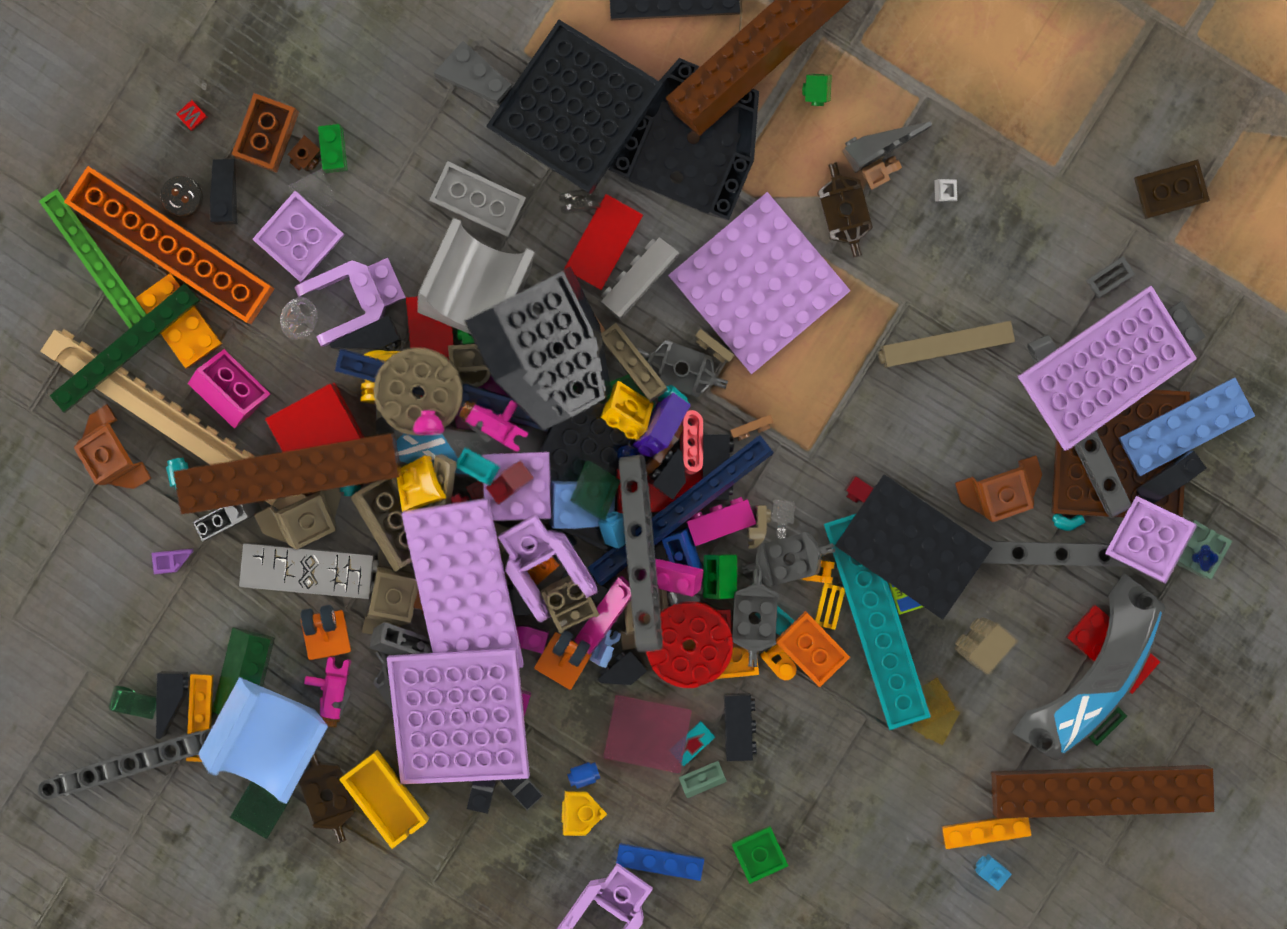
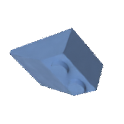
[549,481,616,528]

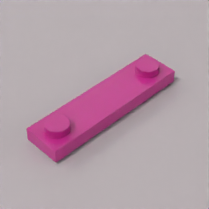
[574,576,631,654]

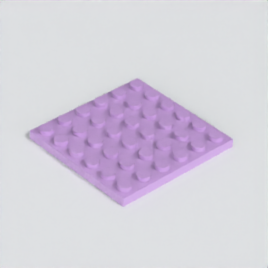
[668,192,850,374]
[387,648,530,784]

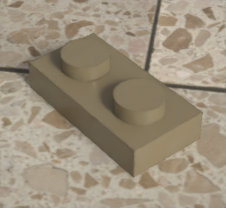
[695,329,735,363]

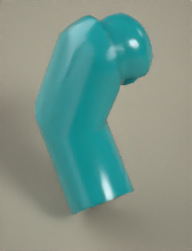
[1052,514,1086,531]

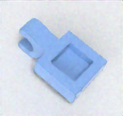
[589,630,621,668]

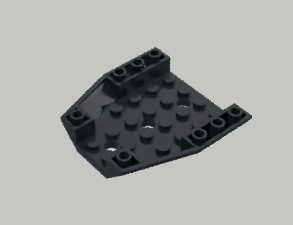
[609,58,759,221]
[464,267,612,430]

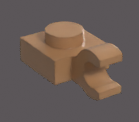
[861,156,902,190]

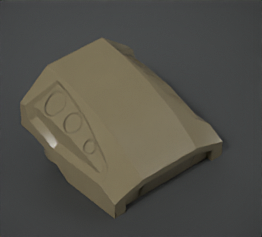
[541,575,600,634]

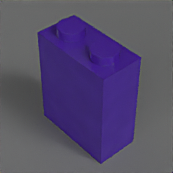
[633,393,691,457]

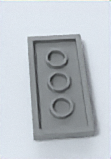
[429,161,526,237]

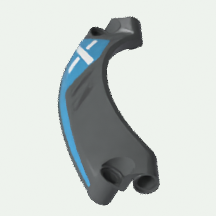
[375,409,550,477]
[1012,574,1165,760]

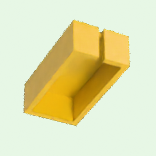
[339,749,429,849]

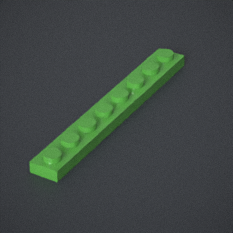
[39,189,146,329]

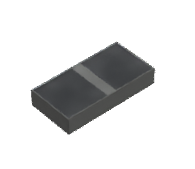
[500,778,543,810]

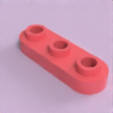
[680,410,703,474]

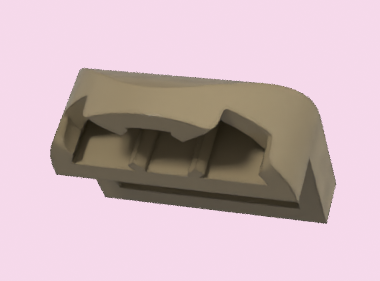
[448,344,491,387]
[747,505,771,549]

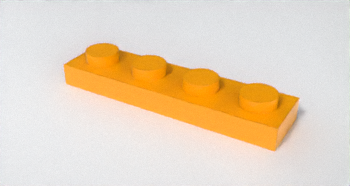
[186,674,214,762]
[942,818,1031,849]

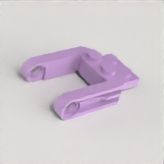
[294,258,406,347]
[498,514,597,622]
[557,863,653,929]

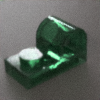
[108,686,157,719]

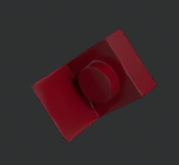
[485,460,534,505]

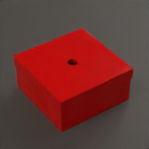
[265,383,365,452]

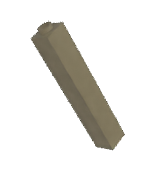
[878,321,1015,368]

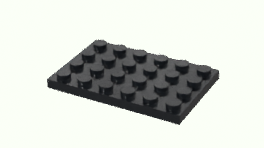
[835,474,992,620]

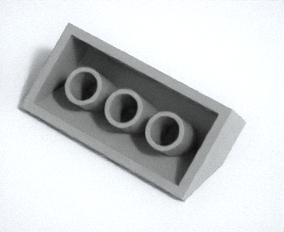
[601,237,679,320]

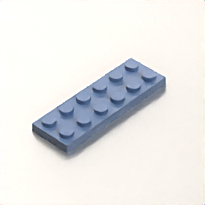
[1118,378,1255,476]

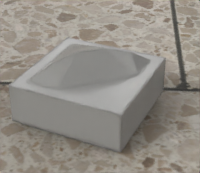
[934,179,957,202]

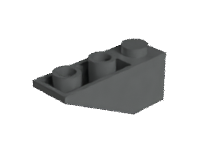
[193,502,262,541]

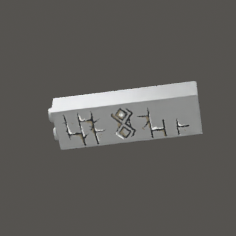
[239,543,379,599]

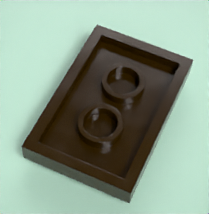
[1134,159,1210,219]

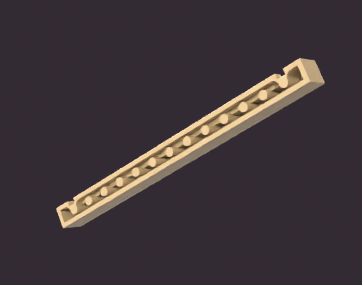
[40,329,308,510]

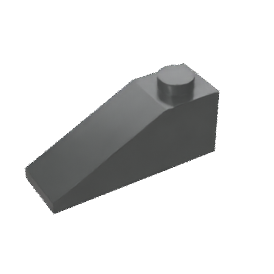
[369,622,433,655]

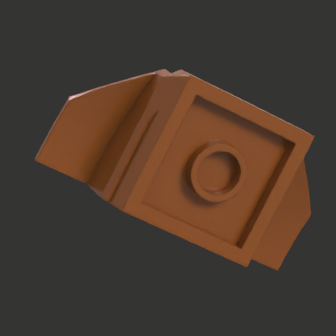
[73,404,151,489]
[955,455,1042,522]

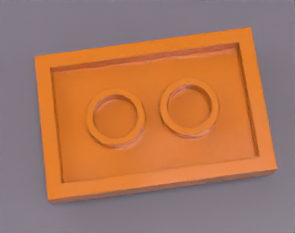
[775,611,851,688]

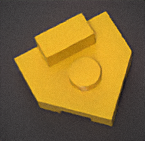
[561,791,607,836]

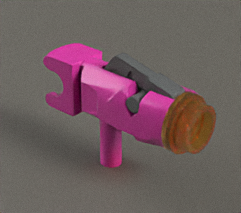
[458,400,529,452]
[304,656,351,727]

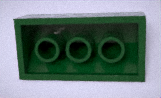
[212,627,275,714]

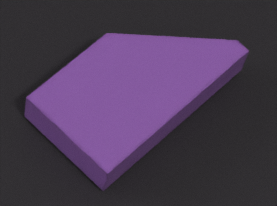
[152,549,193,574]

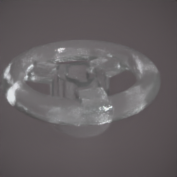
[280,297,318,340]

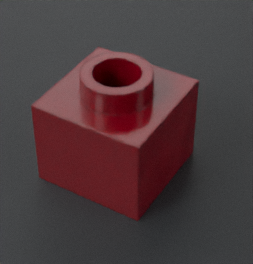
[844,476,874,504]

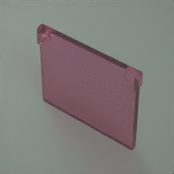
[603,695,692,774]

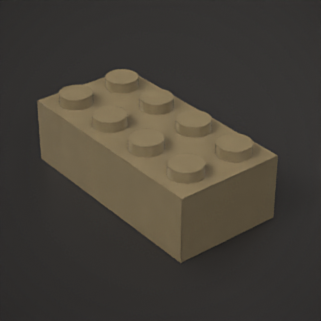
[351,478,412,572]
[954,617,1018,675]

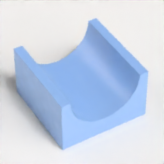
[198,677,328,804]

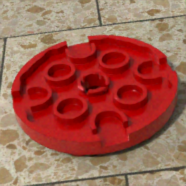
[646,601,733,688]

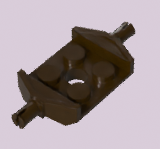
[817,162,873,258]
[297,752,355,843]

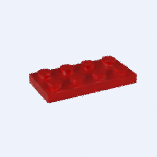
[1066,605,1160,694]

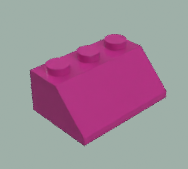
[188,349,270,429]

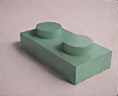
[679,761,727,798]

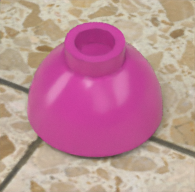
[413,410,444,435]

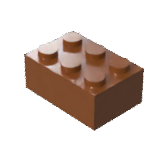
[231,93,299,173]

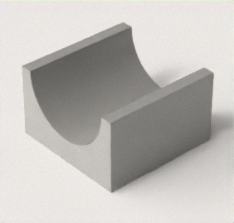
[417,218,535,334]

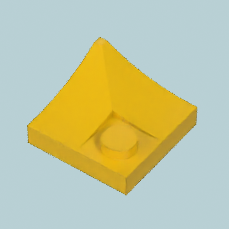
[397,455,446,512]

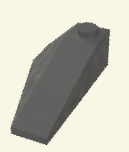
[842,121,932,173]

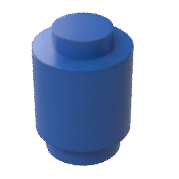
[567,762,601,789]

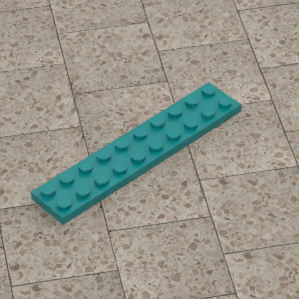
[823,513,931,730]

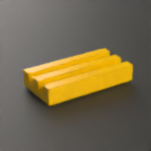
[815,583,845,630]

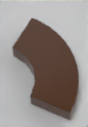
[646,424,684,476]

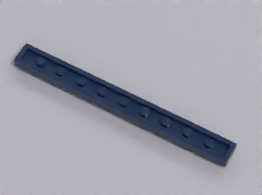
[335,349,547,431]
[588,435,774,586]

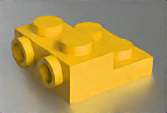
[601,381,654,440]

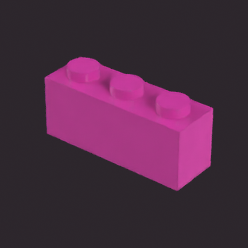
[686,497,757,546]
[639,558,704,597]

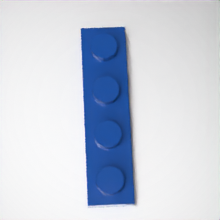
[616,843,704,881]

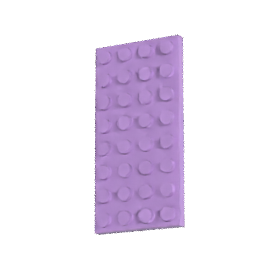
[1018,286,1197,450]
[402,498,524,668]

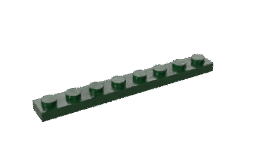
[49,283,200,413]

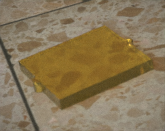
[920,677,955,728]
[911,696,960,745]

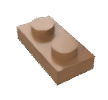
[729,414,774,441]

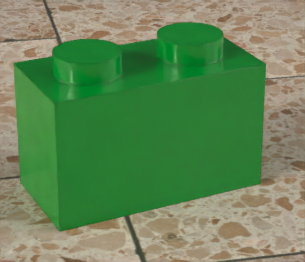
[318,124,348,173]
[703,554,737,599]

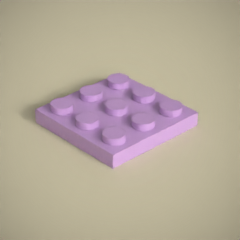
[252,191,345,283]
[483,452,551,520]
[1105,496,1197,584]

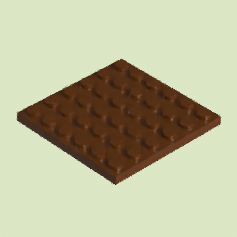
[1051,389,1190,518]

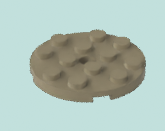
[374,347,463,436]

